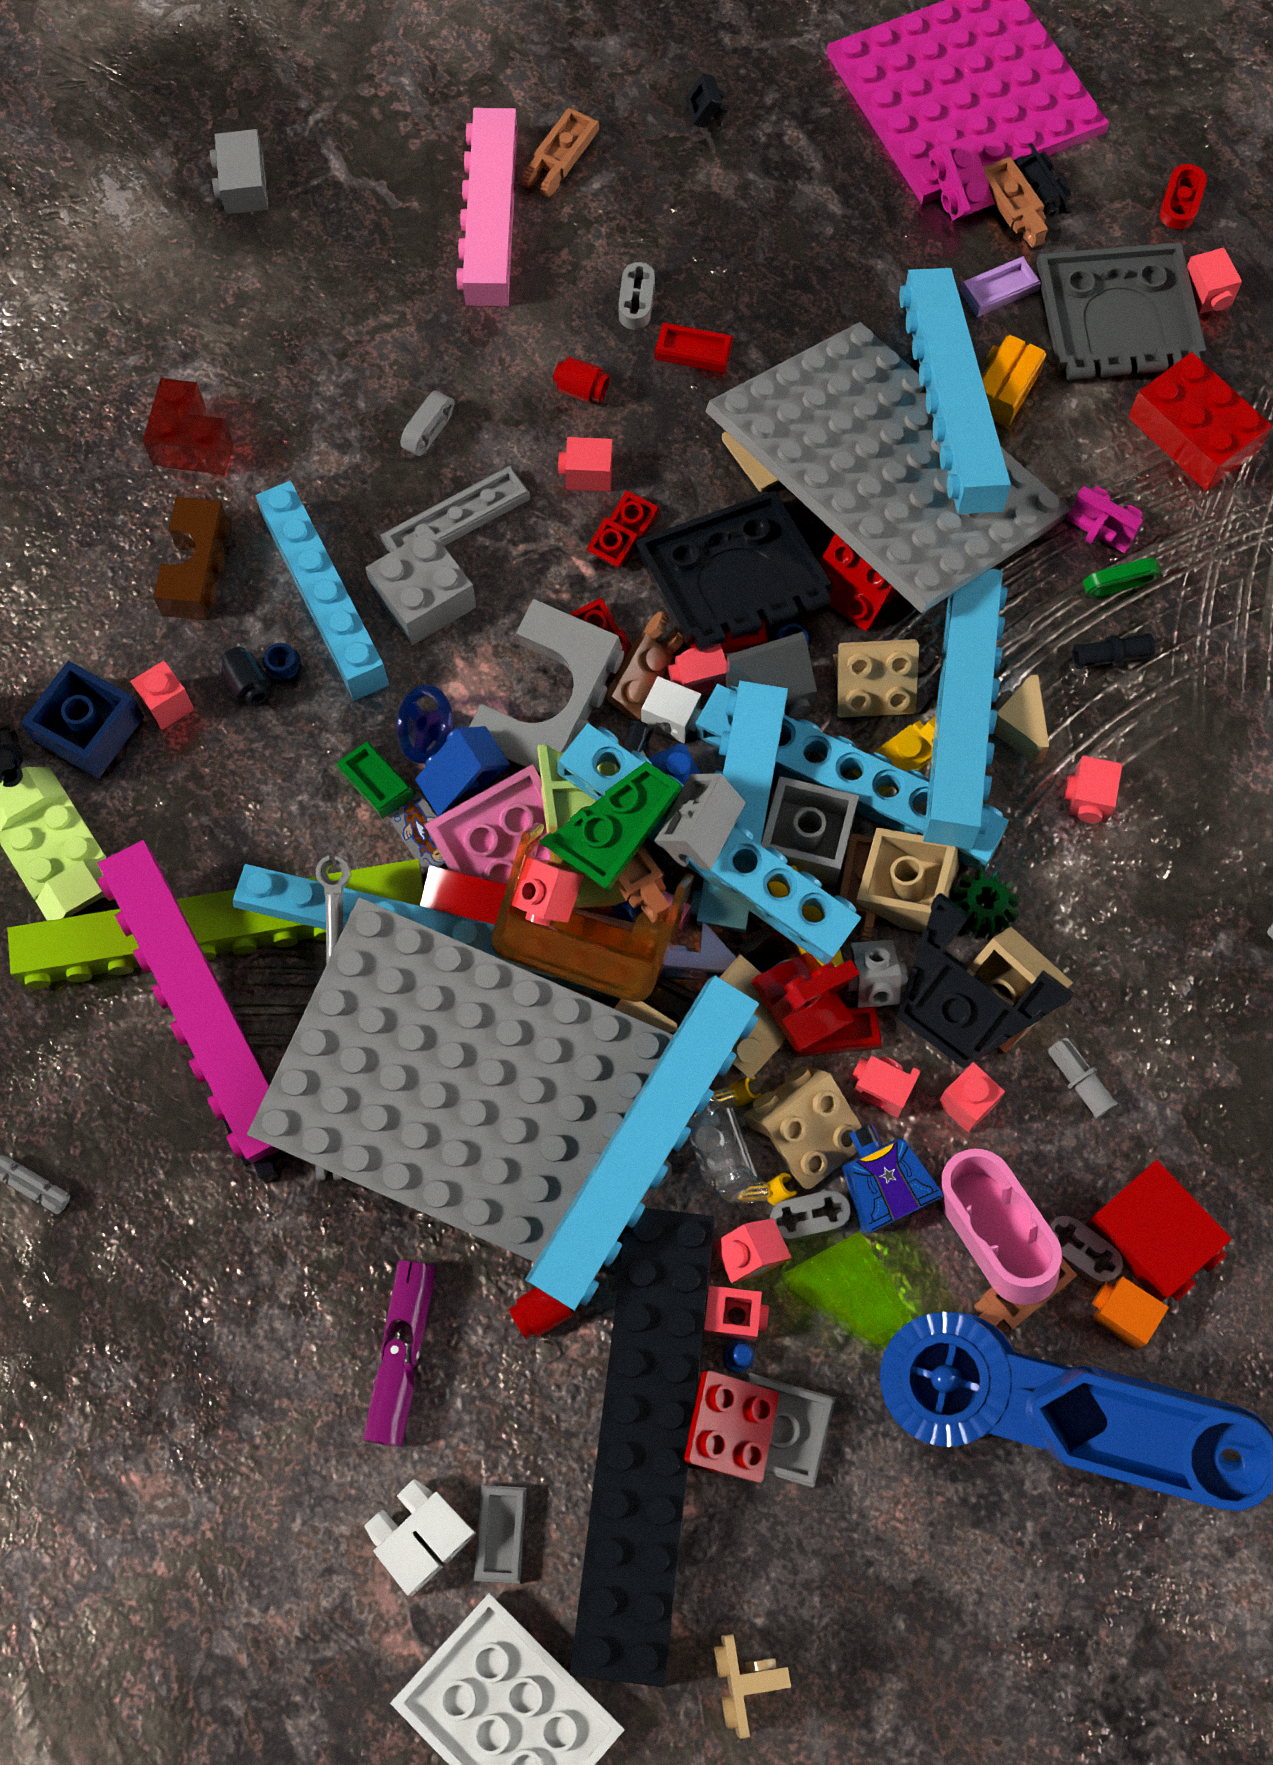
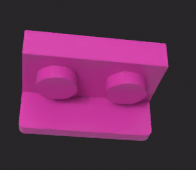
[928,135,995,221]

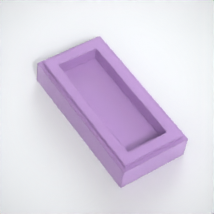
[959,256,1042,317]

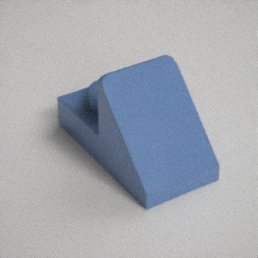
[657,922,736,982]

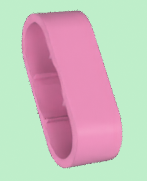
[941,1149,1062,1305]

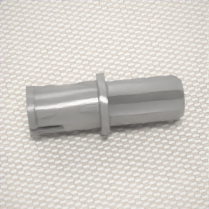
[1048,1038,1118,1119]

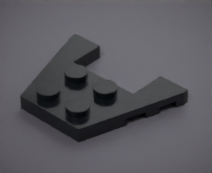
[897,893,1075,1069]

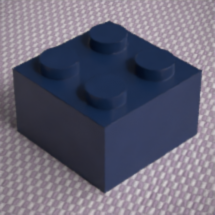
[21,660,144,779]

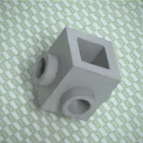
[846,939,908,1008]

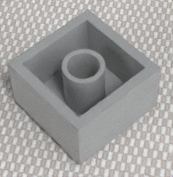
[365,529,476,646]
[761,776,859,887]

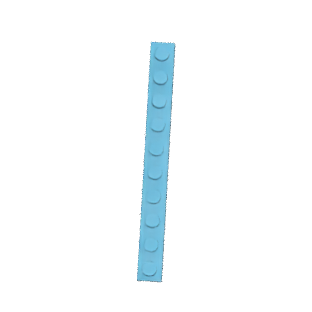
[233,864,651,1001]

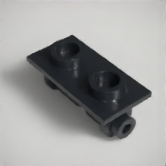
[1014,142,1072,219]

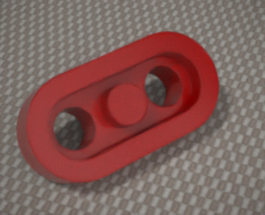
[1160,164,1207,230]

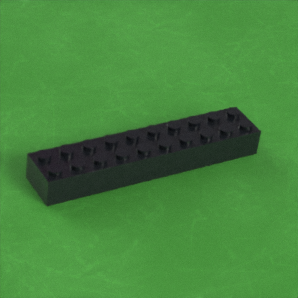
[570,1208,715,1688]

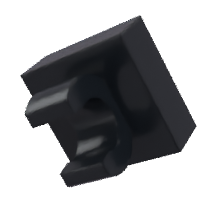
[685,73,730,128]
[735,924,790,973]

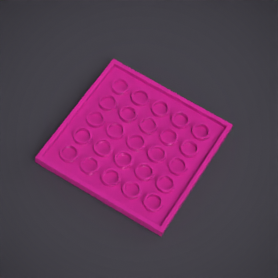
[826,0,1109,205]

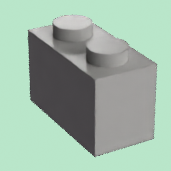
[210,129,268,215]

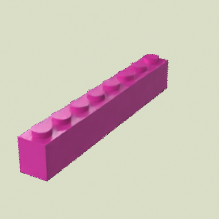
[97,840,280,1165]

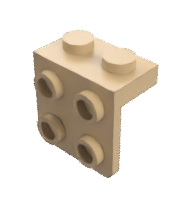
[743,1066,862,1189]

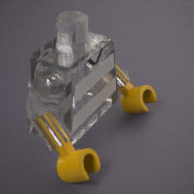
[686,1077,797,1206]

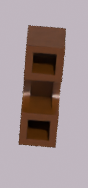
[153,497,232,621]

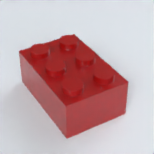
[1128,352,1272,491]

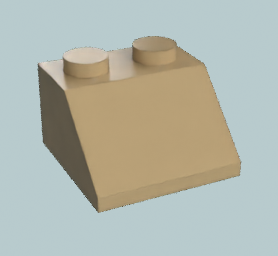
[856,828,960,932]
[969,927,1073,1053]
[684,954,786,1079]

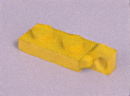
[850,717,936,796]

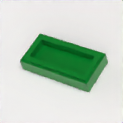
[336,740,415,819]

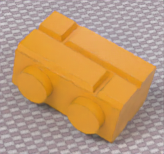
[980,335,1047,427]

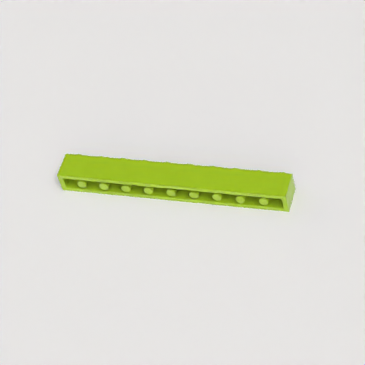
[7,859,425,989]

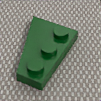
[538,761,683,892]

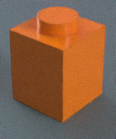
[1091,1276,1169,1350]

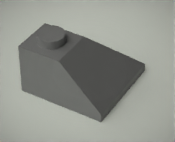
[725,632,817,718]

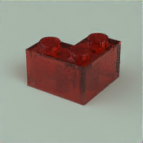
[142,378,234,476]

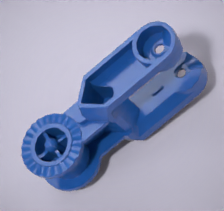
[880,1312,1273,1511]

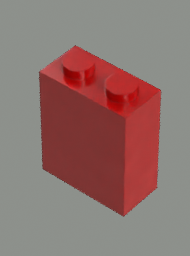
[1086,1160,1232,1302]

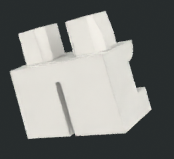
[364,1479,478,1597]

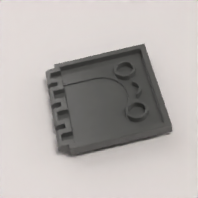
[1036,242,1206,380]

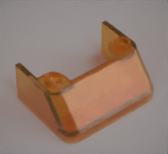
[492,823,695,1002]

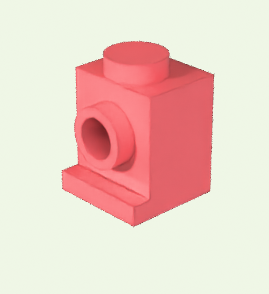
[668,644,727,696]
[850,1055,921,1118]
[703,1285,769,1342]

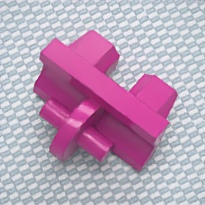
[1066,486,1144,553]

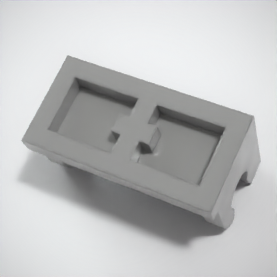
[654,773,746,870]

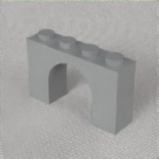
[469,599,624,778]

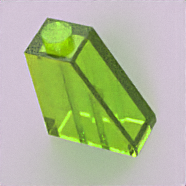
[781,1231,913,1352]

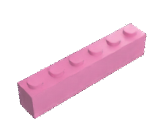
[456,108,518,306]

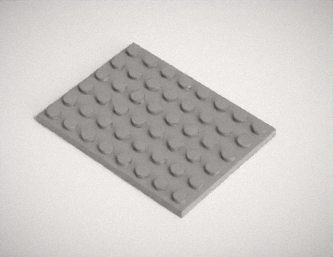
[705,322,1071,613]
[247,897,674,1262]

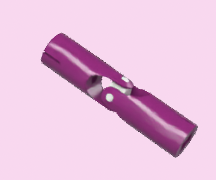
[363,1260,436,1447]

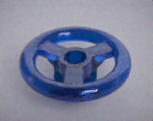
[396,684,454,764]

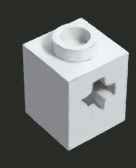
[641,676,702,743]

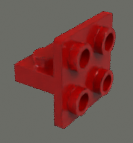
[820,533,900,631]
[751,952,860,1052]
[684,1370,779,1483]

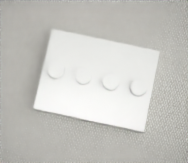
[390,1593,625,1765]

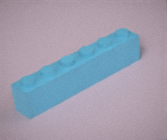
[255,480,389,701]
[690,680,788,934]

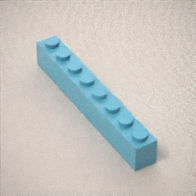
[899,268,1011,514]
[923,569,1007,849]
[525,975,759,1311]

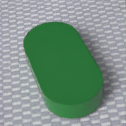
[1082,558,1161,598]

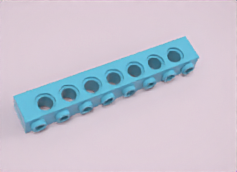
[695,683,1009,872]
[557,723,862,964]

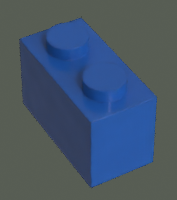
[415,726,510,816]

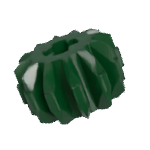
[951,868,1020,941]

